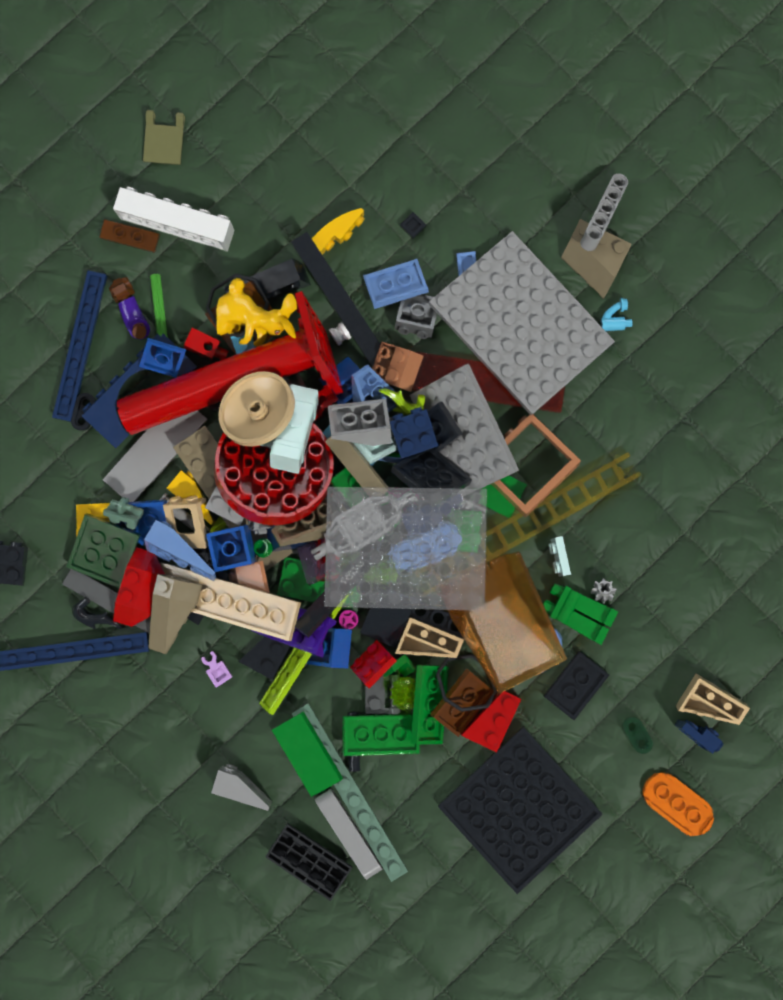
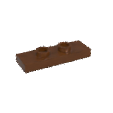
[99,219,160,253]

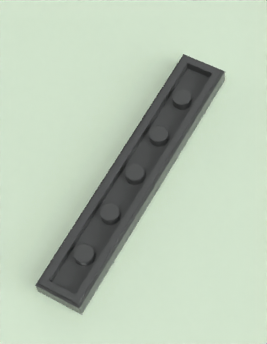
[62,569,151,634]

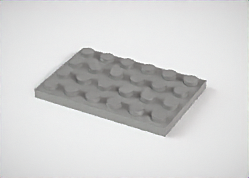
[410,364,519,497]

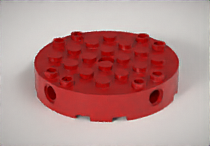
[214,423,334,525]

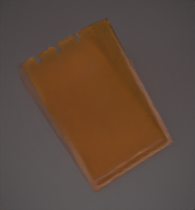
[439,551,567,693]

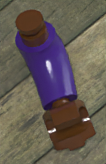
[109,277,150,340]

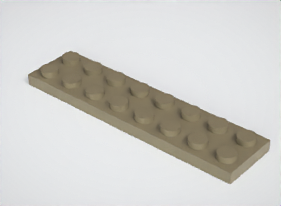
[173,426,293,572]

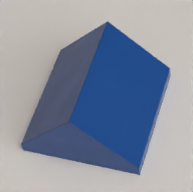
[139,338,186,378]

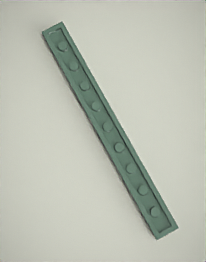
[292,703,408,882]

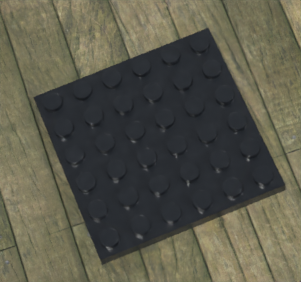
[438,727,603,894]

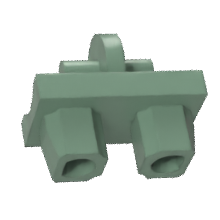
[103,497,144,529]

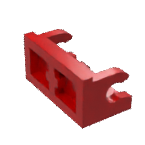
[313,385,339,423]

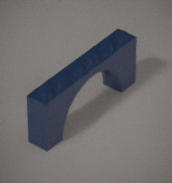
[82,334,197,448]

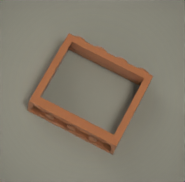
[491,415,581,518]

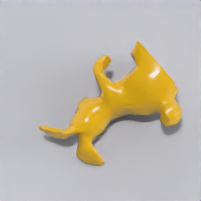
[216,278,297,346]

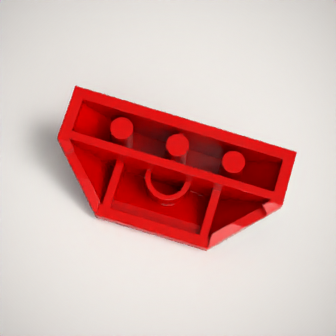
[113,547,165,627]

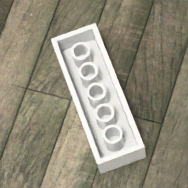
[113,187,235,252]

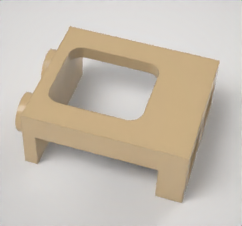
[163,496,209,549]

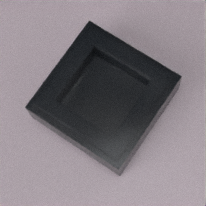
[400,212,426,239]

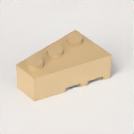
[395,617,464,658]
[676,674,750,725]

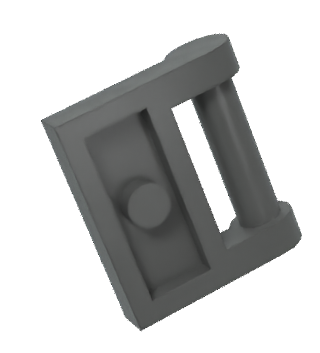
[365,674,400,714]

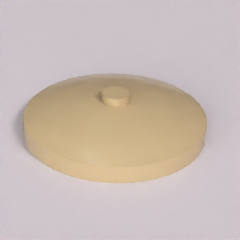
[218,371,295,446]

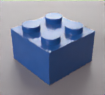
[206,525,257,572]

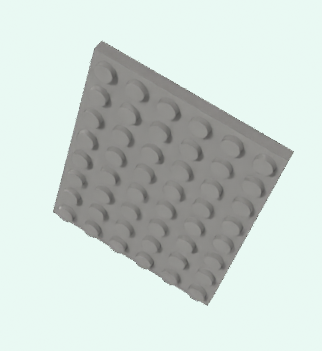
[428,231,615,416]

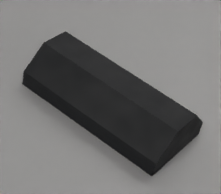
[265,823,353,901]

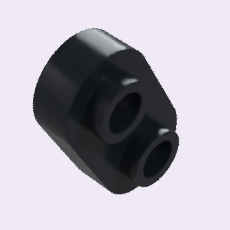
[71,393,96,431]

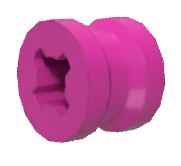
[339,610,358,629]

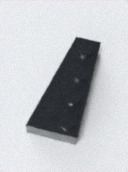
[224,258,311,300]

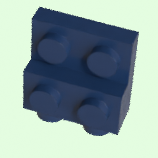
[389,407,438,459]
[674,719,724,754]

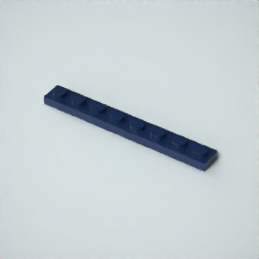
[52,270,108,422]
[0,632,150,671]

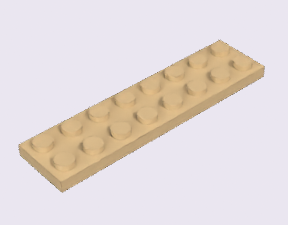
[160,562,301,641]

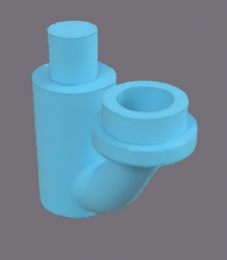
[600,298,632,331]

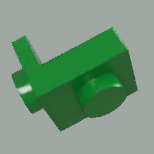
[383,654,416,677]

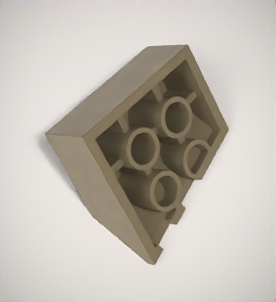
[561,219,631,299]

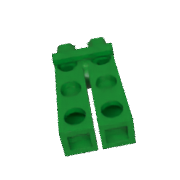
[541,584,619,645]

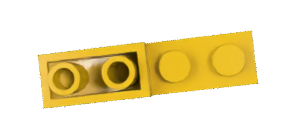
[312,208,365,255]

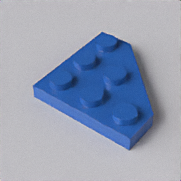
[117,500,167,558]

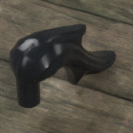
[72,597,122,629]

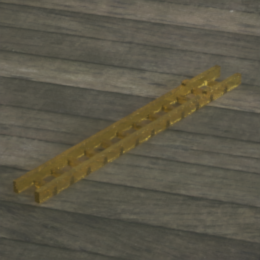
[412,452,641,597]

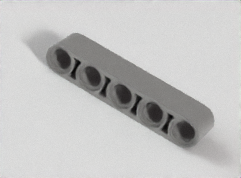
[580,174,628,251]
[315,789,383,880]

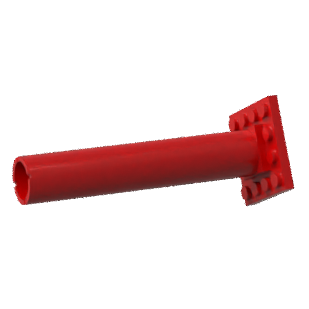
[117,291,343,435]

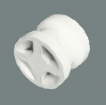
[329,322,351,346]

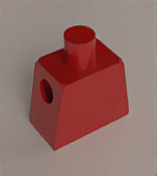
[184,328,228,361]

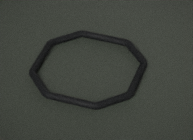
[206,274,269,337]
[436,654,498,712]

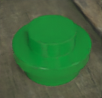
[254,538,273,558]

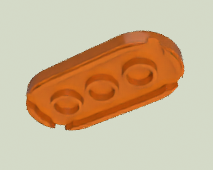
[643,772,714,836]

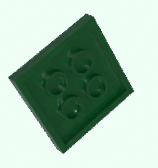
[66,513,141,588]

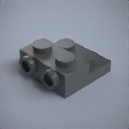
[395,294,437,339]

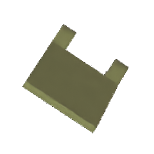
[143,110,185,165]

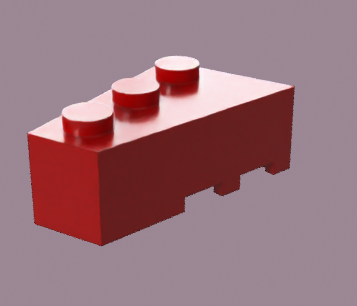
[461,689,521,753]

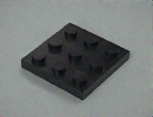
[391,449,472,508]

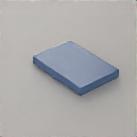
[363,259,429,309]

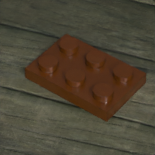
[430,668,494,737]

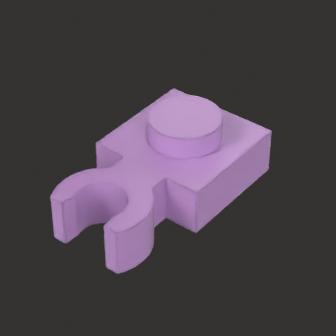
[201,651,233,687]

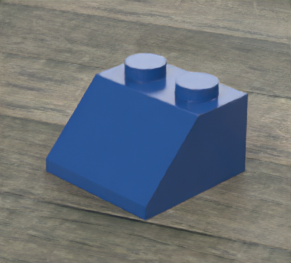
[306,627,352,668]

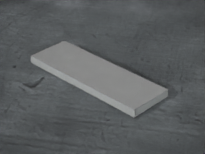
[103,410,208,502]

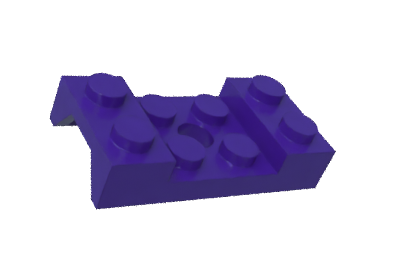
[251,608,337,658]

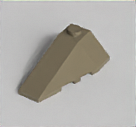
[271,489,347,547]
[149,574,202,654]

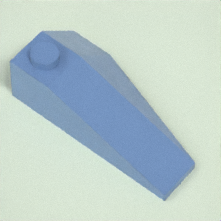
[351,364,396,413]
[144,520,216,581]

